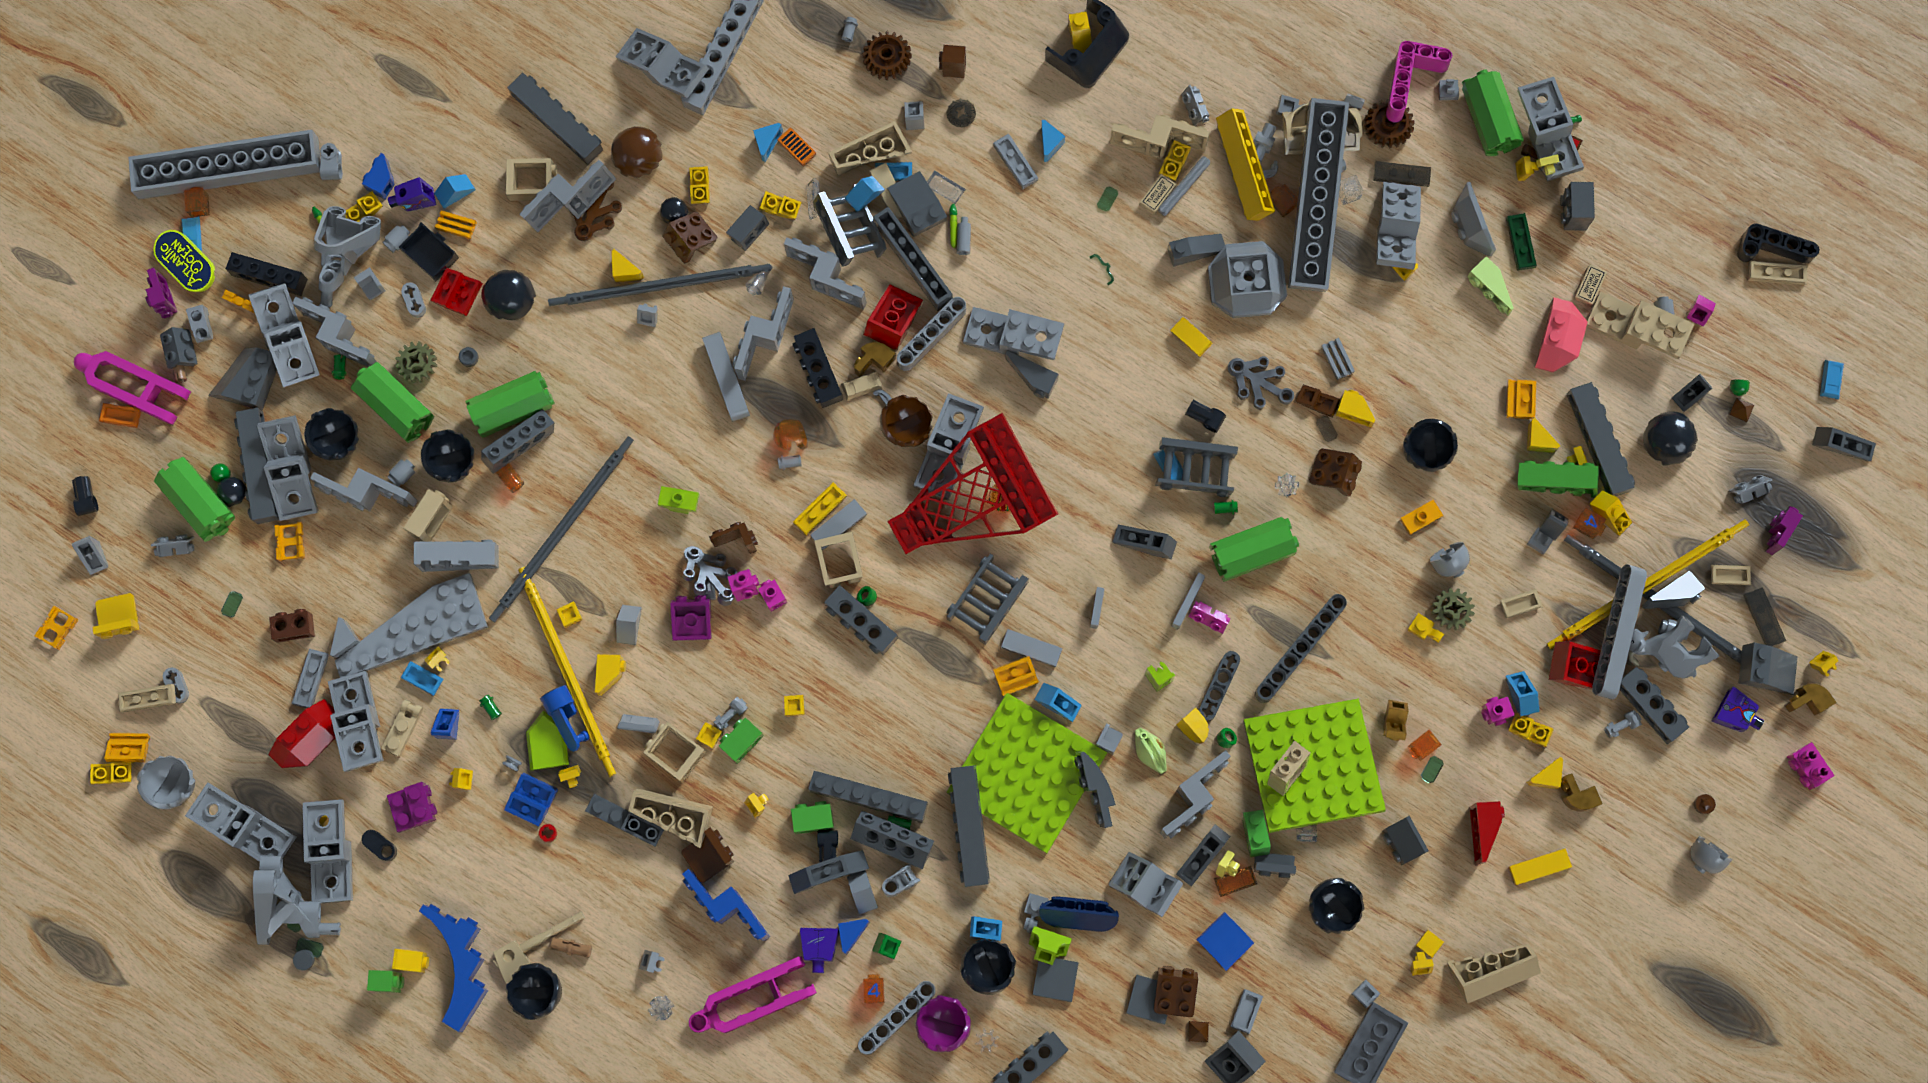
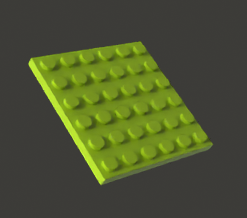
[946,693,1107,854]
[1243,698,1386,833]

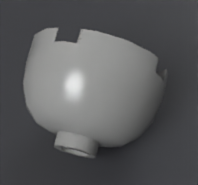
[1430,542,1470,578]
[1690,836,1732,874]

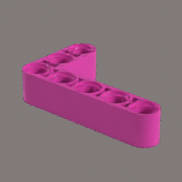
[1386,41,1453,122]

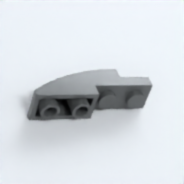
[1074,751,1116,828]
[585,794,664,847]

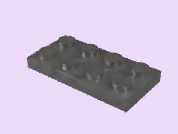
[1334,1002,1408,1083]

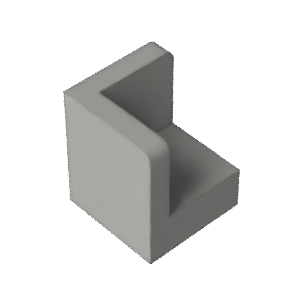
[354,267,386,300]
[1096,723,1123,755]

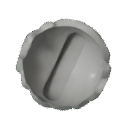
[137,756,195,810]

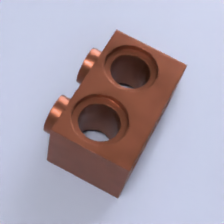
[269,609,315,643]

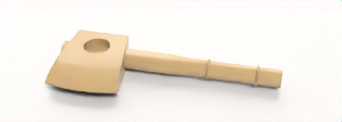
[493,911,585,984]

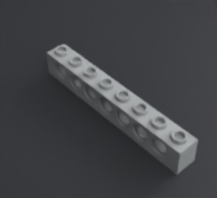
[681,0,764,115]

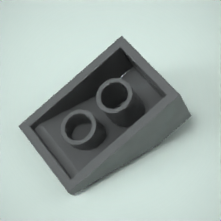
[887,171,947,237]
[1738,642,1798,695]

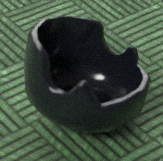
[660,197,688,224]
[216,477,246,507]

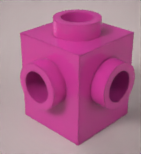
[728,569,760,602]
[1481,696,1514,726]

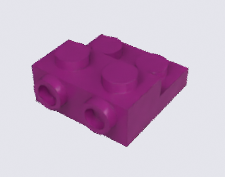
[145,267,178,319]
[1765,506,1803,555]
[670,595,712,641]
[387,782,437,833]

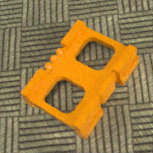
[222,289,255,314]
[274,522,305,561]
[34,606,78,650]

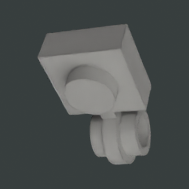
[1024,893,1048,933]

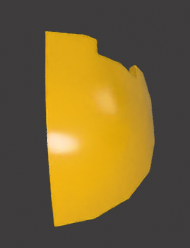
[1176,708,1209,744]

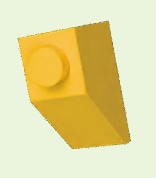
[1068,12,1092,53]
[1335,390,1375,428]
[595,654,626,696]
[392,949,429,973]

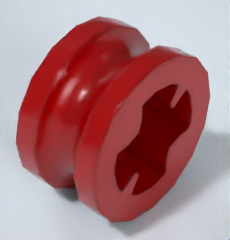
[539,824,557,842]

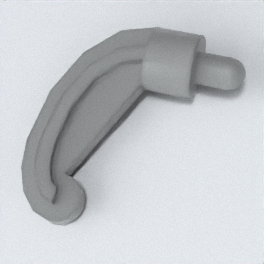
[1263,160,1278,179]
[873,390,892,405]

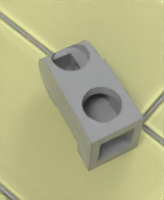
[186,305,213,343]

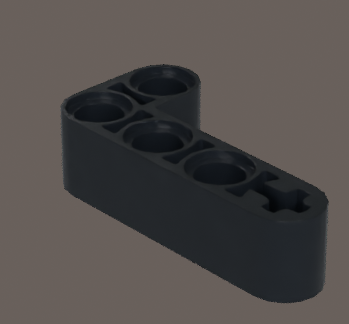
[1737,223,1820,264]

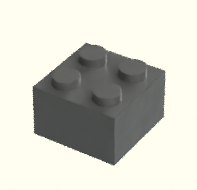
[1560,182,1595,231]

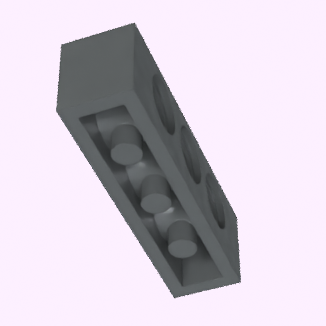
[481,409,555,474]
[824,585,898,655]
[1620,667,1689,744]
[850,810,934,869]
[992,1031,1068,1083]

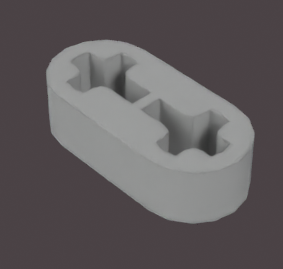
[401,282,426,318]
[163,667,189,704]

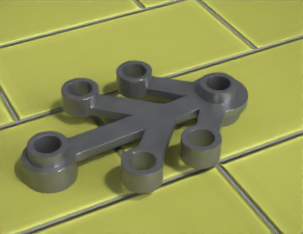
[1228,356,1294,409]
[683,546,737,606]

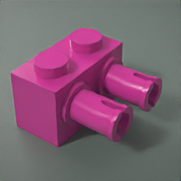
[1787,742,1835,790]

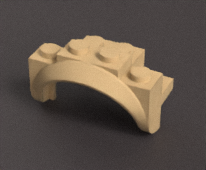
[1282,103,1362,155]

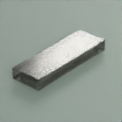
[1373,161,1431,187]
[1743,587,1787,646]

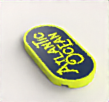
[153,230,215,292]

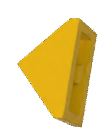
[611,249,644,282]
[1527,418,1560,453]
[1526,757,1563,789]

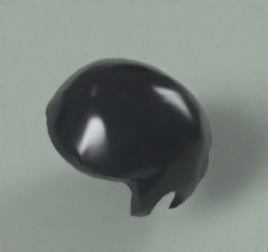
[481,270,536,320]
[304,408,359,461]
[1643,411,1698,466]
[1403,419,1458,472]
[421,429,475,483]
[1309,878,1365,934]
[960,938,1016,995]
[506,963,562,1020]

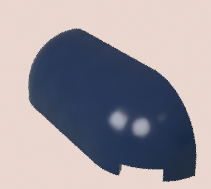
[1039,896,1119,932]

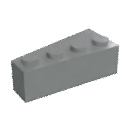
[414,540,499,572]

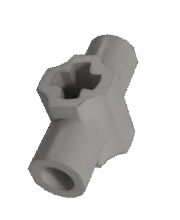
[1253,123,1276,162]

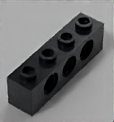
[225,252,308,296]
[792,328,843,408]

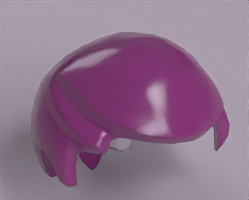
[916,995,971,1052]

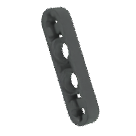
[1199,651,1240,722]

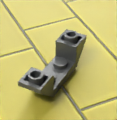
[788,850,869,894]

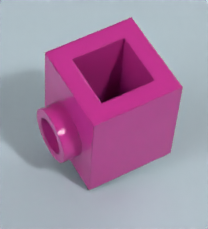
[1687,295,1716,327]
[758,579,788,612]

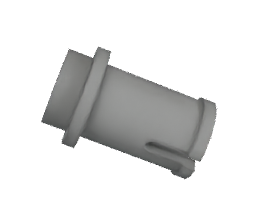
[841,17,858,42]
[778,454,802,470]

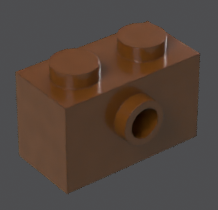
[939,45,966,78]

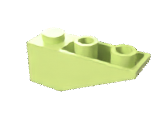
[1467,256,1514,315]

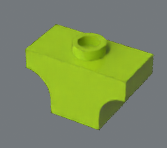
[658,486,700,514]
[1028,926,1072,965]

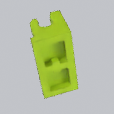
[1145,662,1175,692]

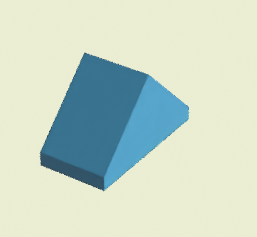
[1041,120,1065,162]
[753,123,783,162]
[434,174,476,209]
[845,176,885,212]
[970,916,1002,941]

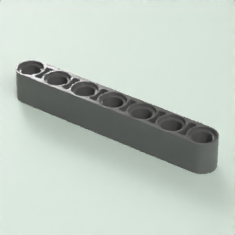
[1255,594,1347,703]

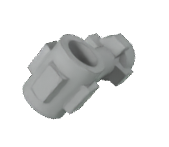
[714,697,748,730]
[1604,710,1642,738]

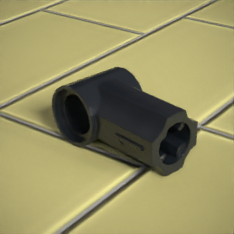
[1185,399,1226,433]
[72,476,99,516]
[817,830,838,863]

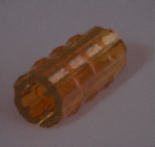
[496,463,525,493]

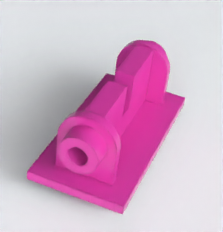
[1188,601,1231,634]

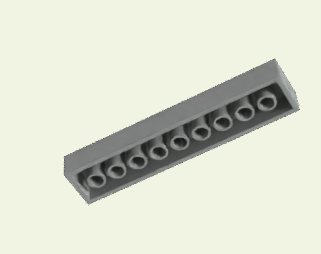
[1288,98,1349,292]
[128,130,321,199]

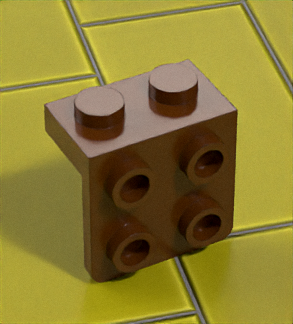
[662,212,718,264]
[1309,448,1362,497]
[709,522,758,554]
[681,827,734,883]
[1154,966,1198,1017]

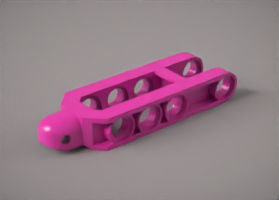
[73,351,191,425]
[689,956,817,1033]

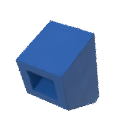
[362,153,395,200]

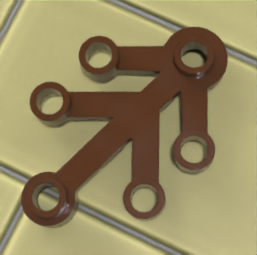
[570,182,622,241]

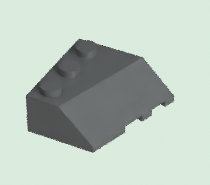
[209,347,277,411]

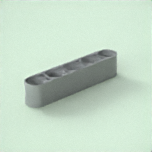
[897,297,966,371]
[702,332,750,422]
[858,981,936,1055]

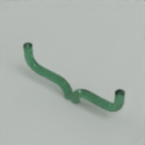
[1090,254,1114,285]

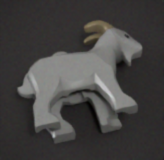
[1627,616,1719,679]

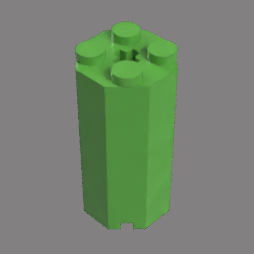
[1462,69,1524,157]
[351,362,435,443]
[465,371,555,438]
[154,457,235,542]
[1209,517,1299,582]

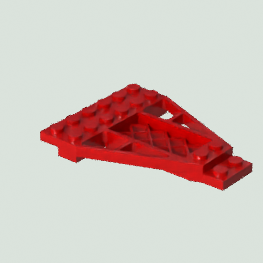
[887,413,1059,554]

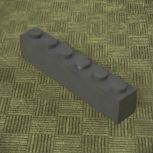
[507,73,603,165]
[873,207,953,311]
[1566,382,1635,496]
[234,407,279,524]
[948,765,990,887]
[808,771,928,823]

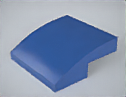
[504,773,558,827]
[1196,912,1254,971]

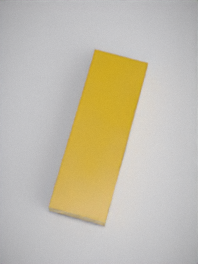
[793,482,847,536]
[1509,848,1572,886]

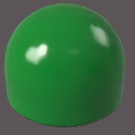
[1730,379,1750,396]
[210,463,231,483]
[857,586,877,606]
[1217,728,1237,748]

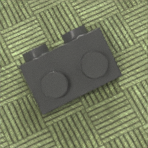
[160,327,198,369]
[1254,853,1296,879]

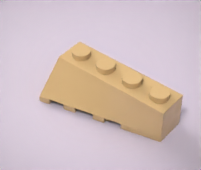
[828,121,912,176]
[628,789,713,848]
[1447,944,1541,1004]

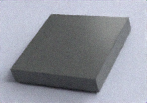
[1033,958,1079,1002]
[1126,975,1168,1025]

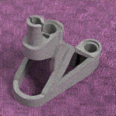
[314,206,381,308]
[253,856,341,945]

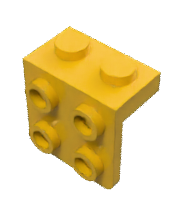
[92,593,139,639]

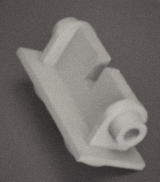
[1181,85,1210,126]
[1729,475,1772,504]
[151,534,194,557]

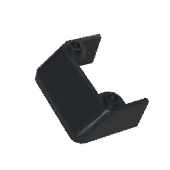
[1045,0,1129,88]

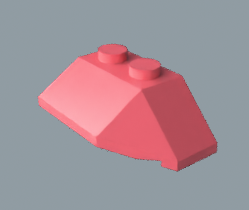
[1535,297,1588,372]

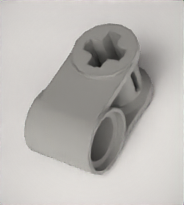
[320,143,343,180]
[882,864,920,897]

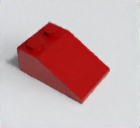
[863,284,923,351]
[1548,641,1601,690]
[1469,801,1505,866]

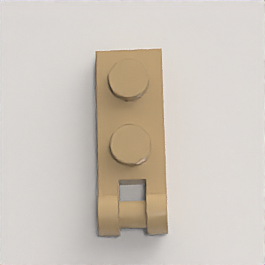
[381,700,423,757]

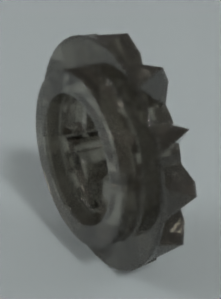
[947,98,976,127]

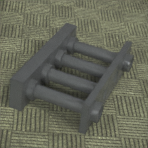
[813,184,887,267]
[1155,437,1238,497]
[946,553,1029,645]

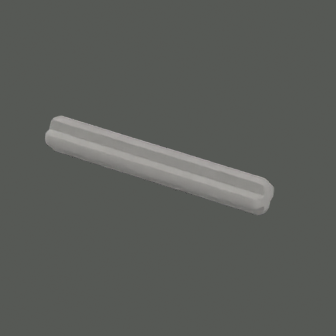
[1158,156,1210,216]

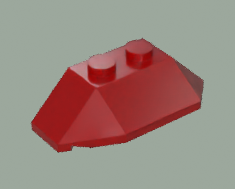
[268,699,336,768]

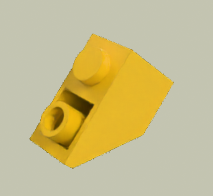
[1590,491,1632,536]

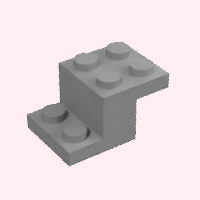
[1108,852,1183,917]

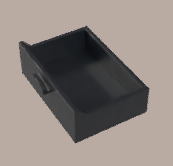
[399,222,459,281]

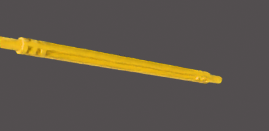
[1547,519,1749,650]
[518,567,616,777]

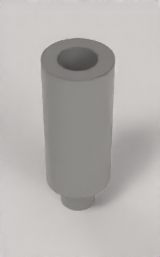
[957,217,971,255]

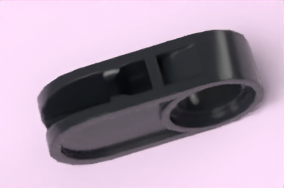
[361,830,397,861]

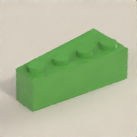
[1518,461,1599,498]

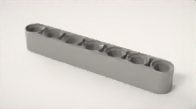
[1592,564,1647,700]

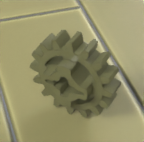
[395,341,437,383]
[1432,588,1475,631]

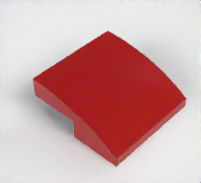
[430,268,483,316]

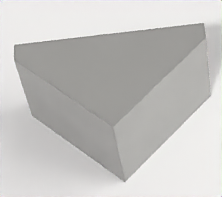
[904,101,925,130]
[72,536,108,575]
[616,605,642,645]
[330,618,360,659]
[847,870,878,914]

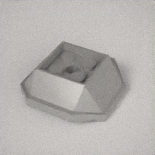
[1208,241,1287,318]

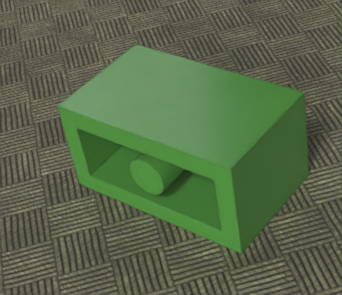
[719,717,764,764]
[791,801,834,834]
[1242,810,1271,857]
[367,970,404,993]

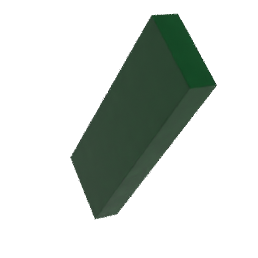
[1506,213,1537,271]

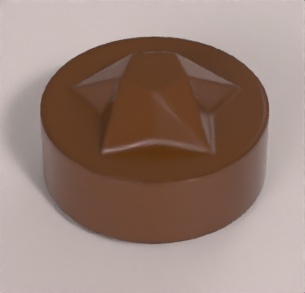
[1694,794,1716,814]

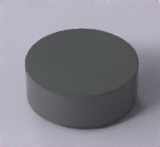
[459,347,479,367]
[293,950,315,971]

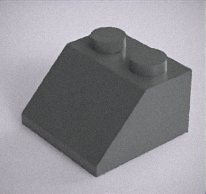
[1382,816,1429,865]
[1205,1031,1266,1083]

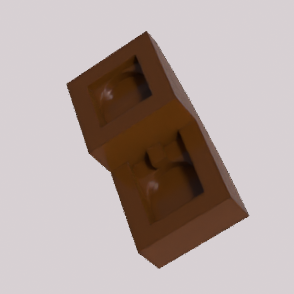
[1296,384,1340,418]

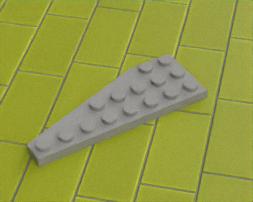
[335,573,488,678]

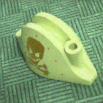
[1135,728,1167,774]

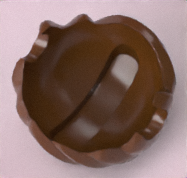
[611,126,663,178]
[880,395,933,447]

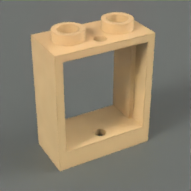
[506,158,557,201]
[404,489,453,542]
[815,532,863,588]
[643,722,706,783]
[1267,741,1311,796]

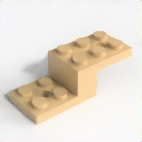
[1110,114,1210,160]
[1587,291,1694,359]

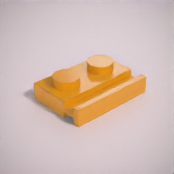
[1506,379,1536,419]
[993,656,1039,696]
[104,733,150,762]

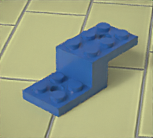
[682,869,770,941]

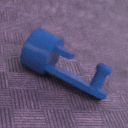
[540,685,589,752]

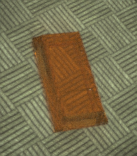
[1214,866,1257,897]

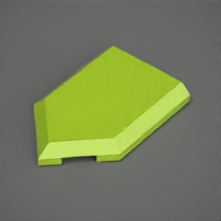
[526,711,569,771]

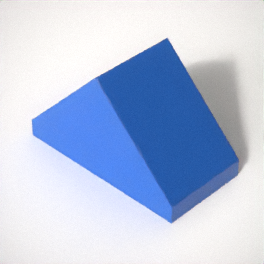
[431,709,459,740]
[838,919,870,955]

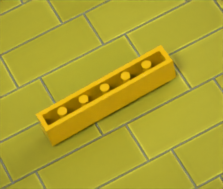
[1216,108,1275,221]

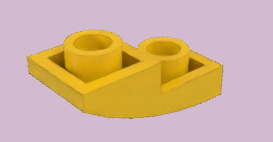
[1159,140,1191,181]
[689,166,710,204]
[346,191,383,222]
[759,191,801,220]
[1170,317,1213,357]
[1508,713,1554,748]
[90,762,131,785]

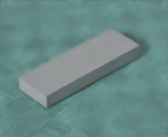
[993,134,1038,190]
[810,499,867,550]
[1172,573,1205,630]
[1001,629,1062,667]
[292,649,329,708]

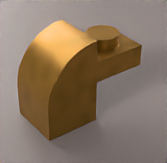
[854,342,897,376]
[1785,684,1837,716]
[1383,700,1409,741]
[1561,773,1603,812]

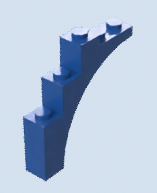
[419,904,488,1032]

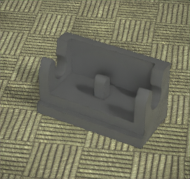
[726,205,769,251]

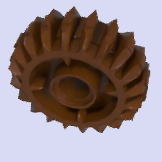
[862,31,912,80]
[1364,99,1415,149]

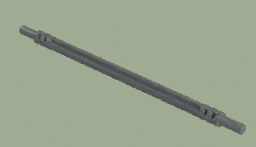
[548,264,771,306]
[489,436,634,623]
[1564,534,1742,663]

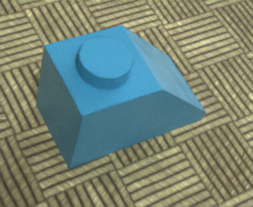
[1506,671,1539,716]
[1034,683,1082,722]

